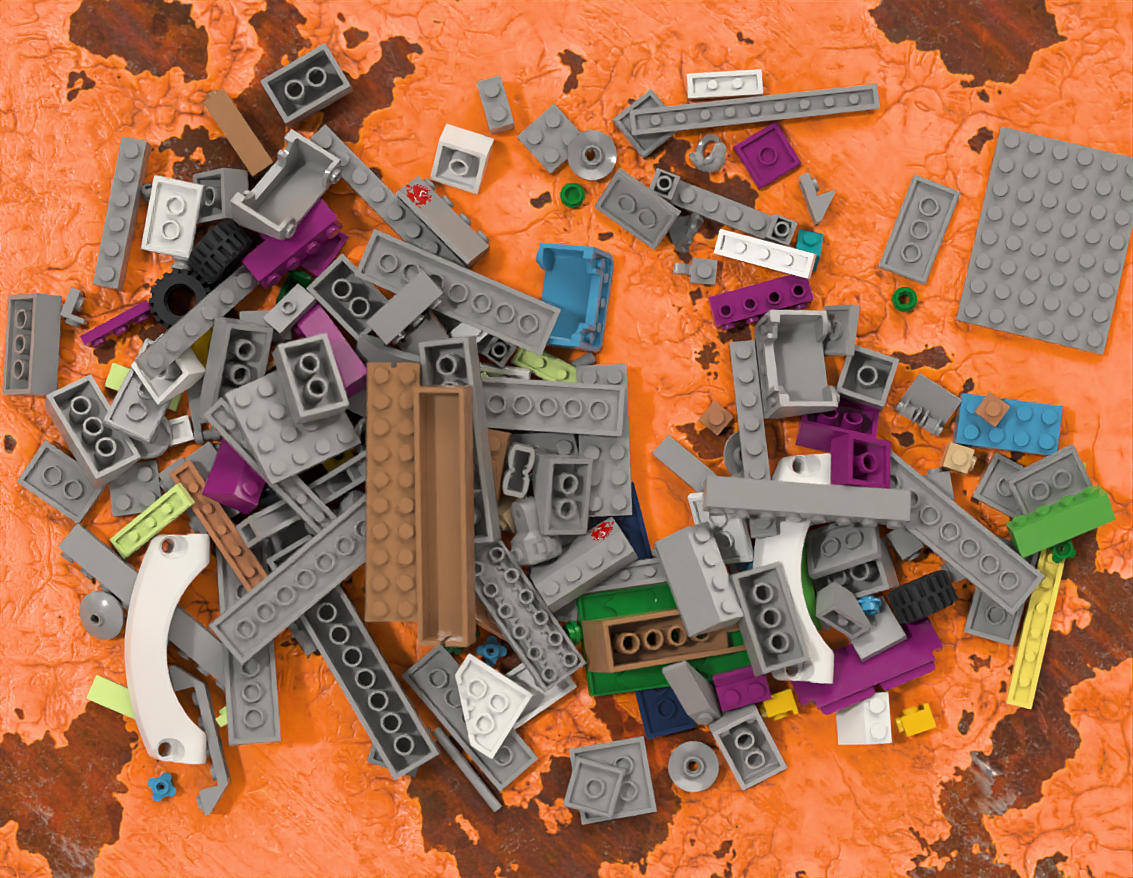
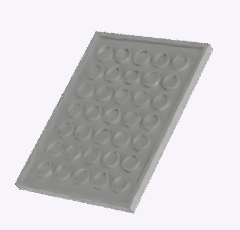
[955,126,1133,355]

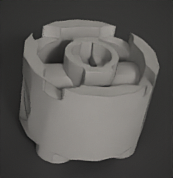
[397,308,449,356]

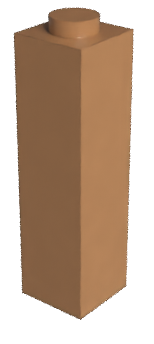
[203,88,274,180]

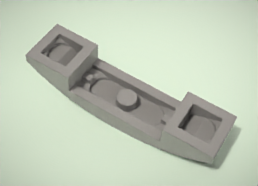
[355,333,422,381]

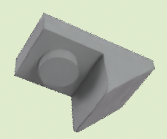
[797,172,836,226]

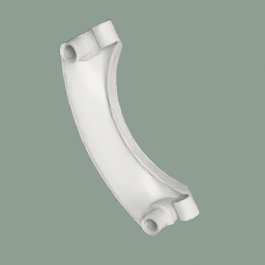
[753,453,834,684]
[124,534,210,764]

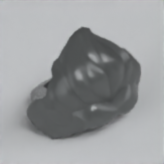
[669,213,704,253]

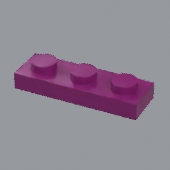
[80,300,152,348]

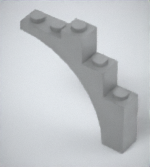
[235,450,366,548]

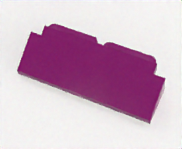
[786,616,943,715]

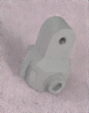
[510,496,563,566]

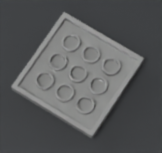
[223,370,361,487]

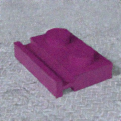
[712,664,772,712]

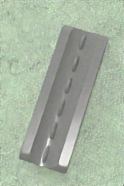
[475,538,586,692]

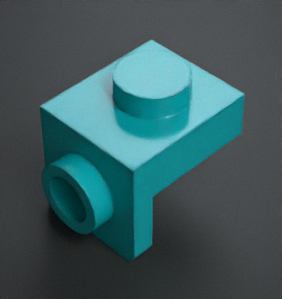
[795,229,824,272]

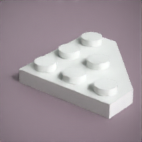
[455,653,533,759]

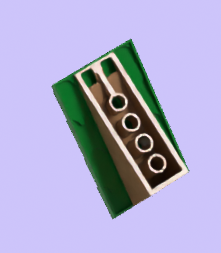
[575,574,751,697]

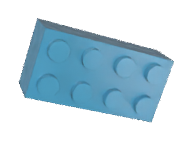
[952,393,1063,457]

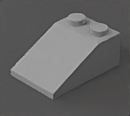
[532,454,593,535]
[813,538,900,599]
[708,703,787,791]

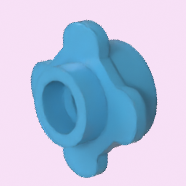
[857,595,882,615]
[476,636,507,666]
[148,772,177,801]

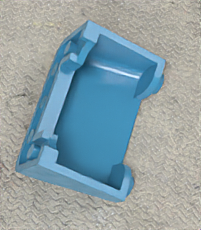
[536,242,614,352]

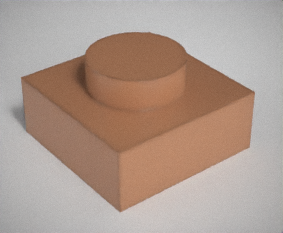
[973,392,1010,427]
[698,401,733,436]

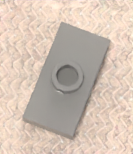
[263,284,317,337]

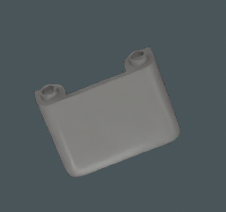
[230,129,342,240]
[754,310,840,419]

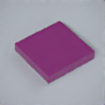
[733,121,802,190]

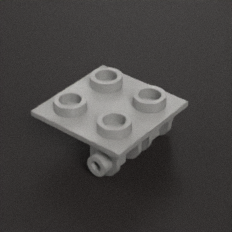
[894,373,962,436]

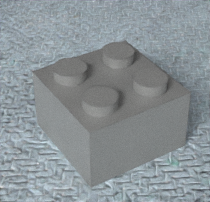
[835,345,899,411]

